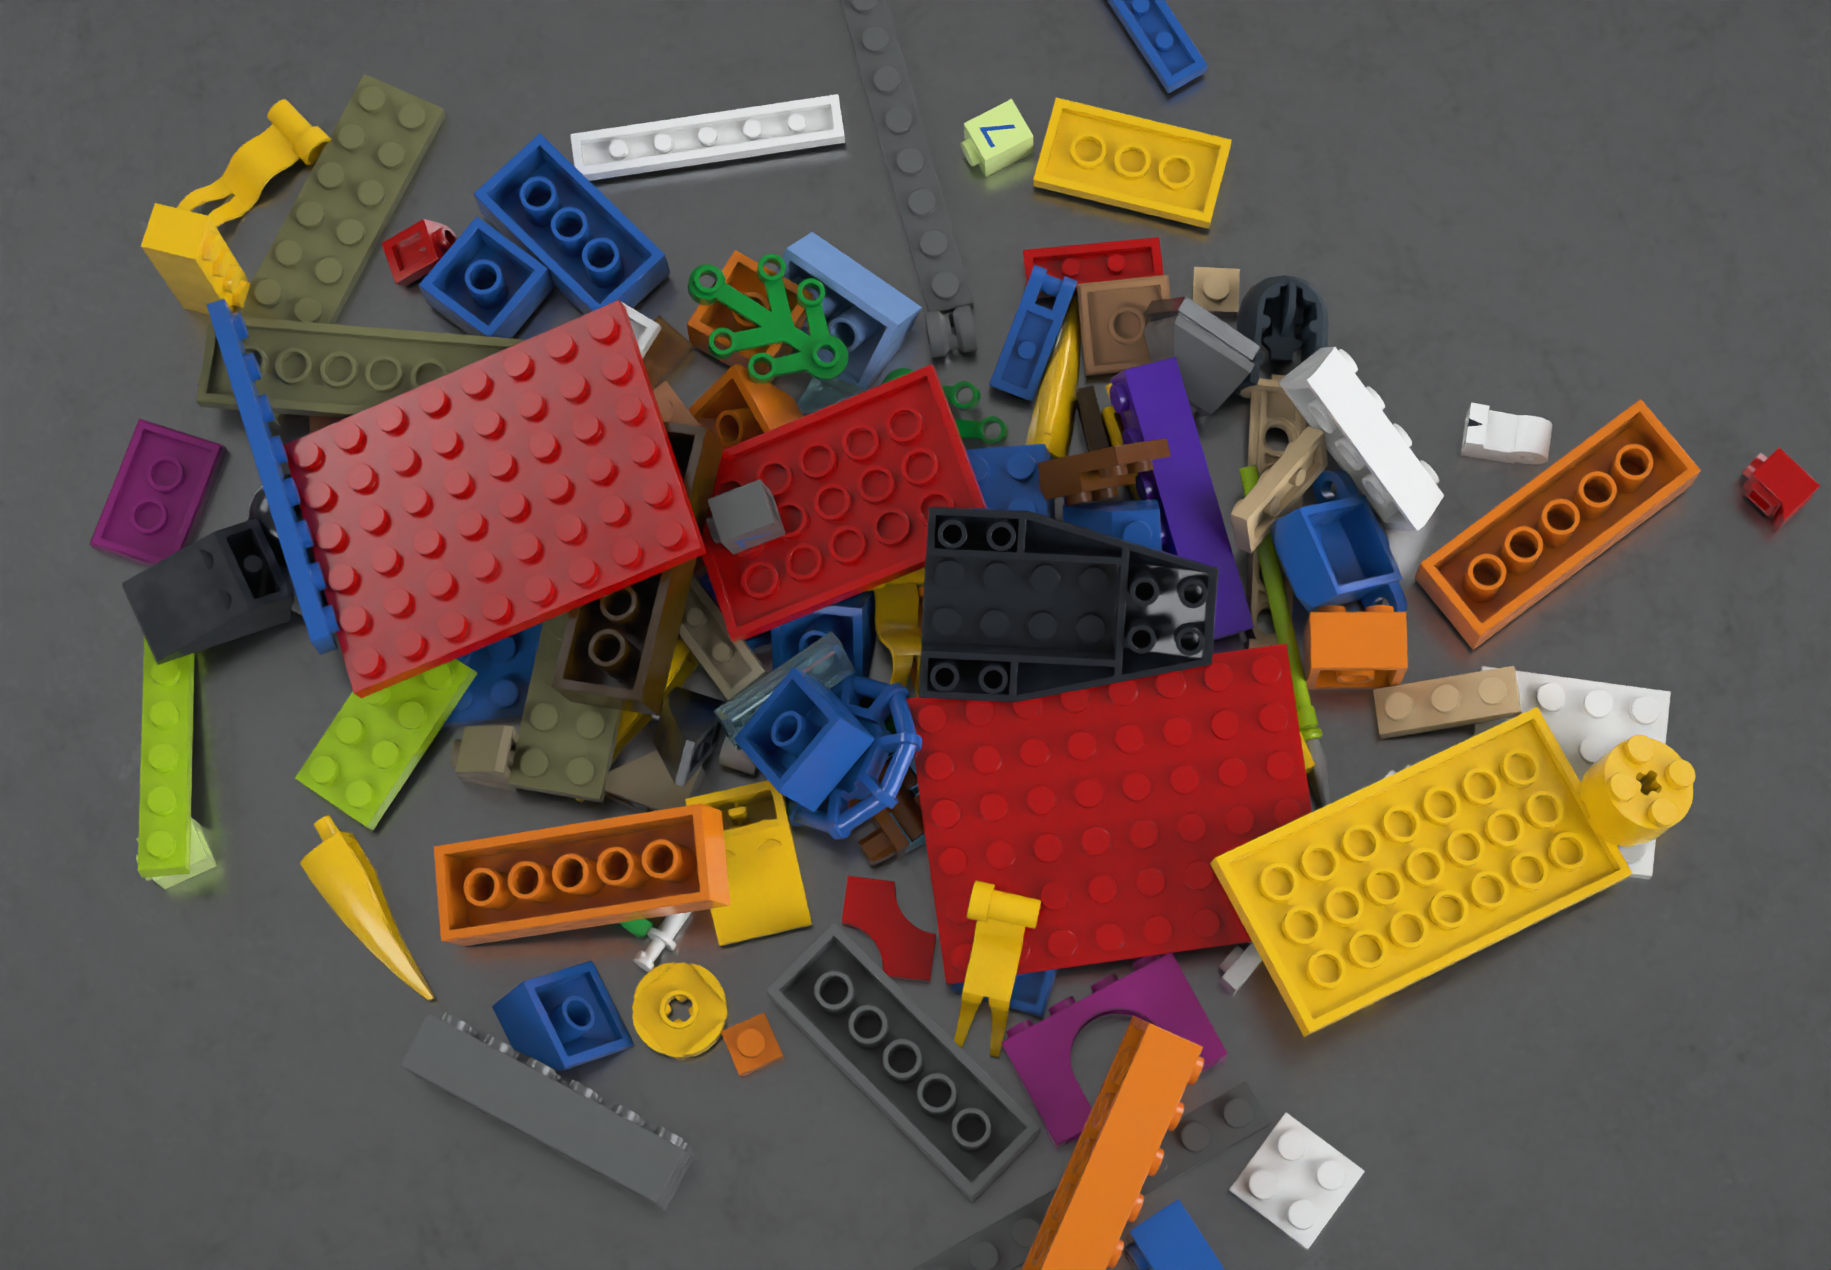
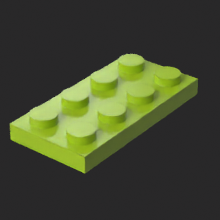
[295,659,477,830]

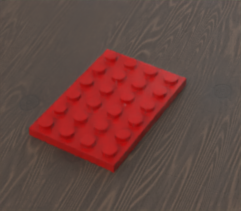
[702,364,987,642]

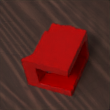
[1742,447,1820,533]

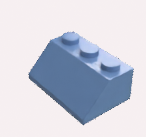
[775,232,922,394]

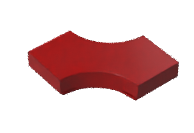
[842,876,936,983]

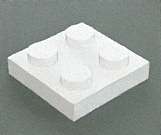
[1228,1113,1365,1251]

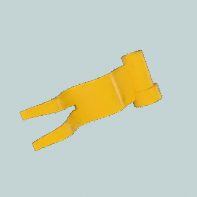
[177,99,332,228]
[867,567,925,697]
[954,880,1041,1058]

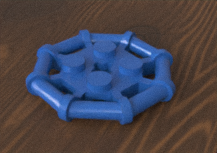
[784,671,922,840]

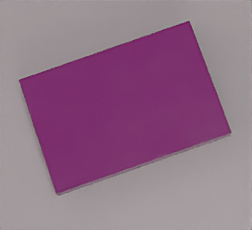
[89,418,227,567]

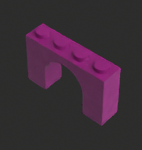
[1001,953,1228,1150]

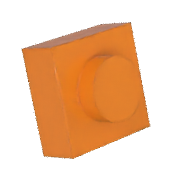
[721,1012,784,1078]

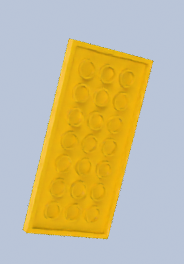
[1210,707,1633,1037]

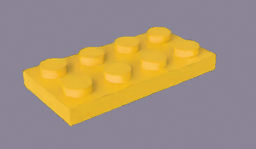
[1033,97,1232,229]

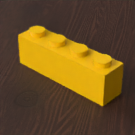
[141,203,250,315]

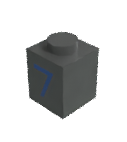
[706,479,786,555]

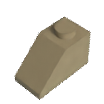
[450,725,519,792]
[604,750,706,812]

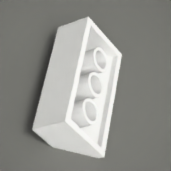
[1278,347,1444,531]

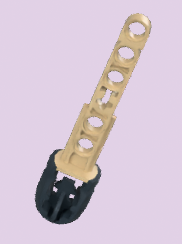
[1234,275,1329,649]

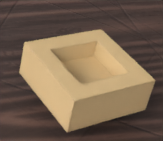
[1192,267,1240,318]

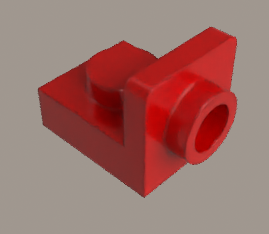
[381,219,457,286]

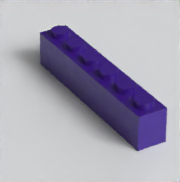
[1109,357,1254,640]

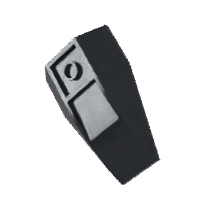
[919,506,1218,702]

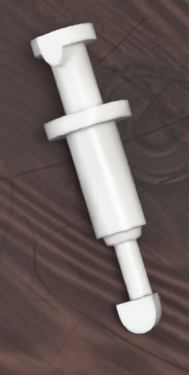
[633,912,692,972]

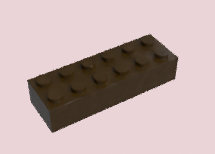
[551,422,724,716]

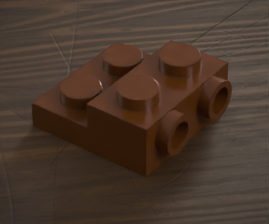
[1037,438,1171,506]

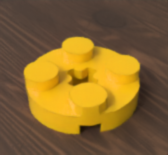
[632,962,729,1060]

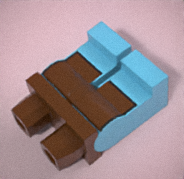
[848,753,926,866]

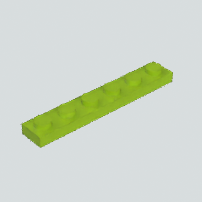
[138,636,194,878]

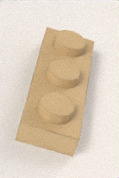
[1230,426,1328,553]
[1373,666,1523,739]

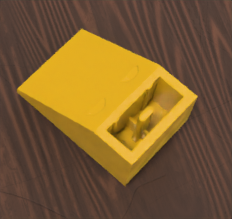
[685,780,812,946]

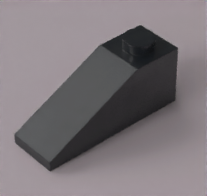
[651,686,728,787]

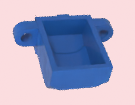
[1270,469,1407,612]

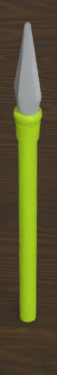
[1239,465,1330,809]

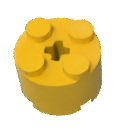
[1579,735,1696,847]

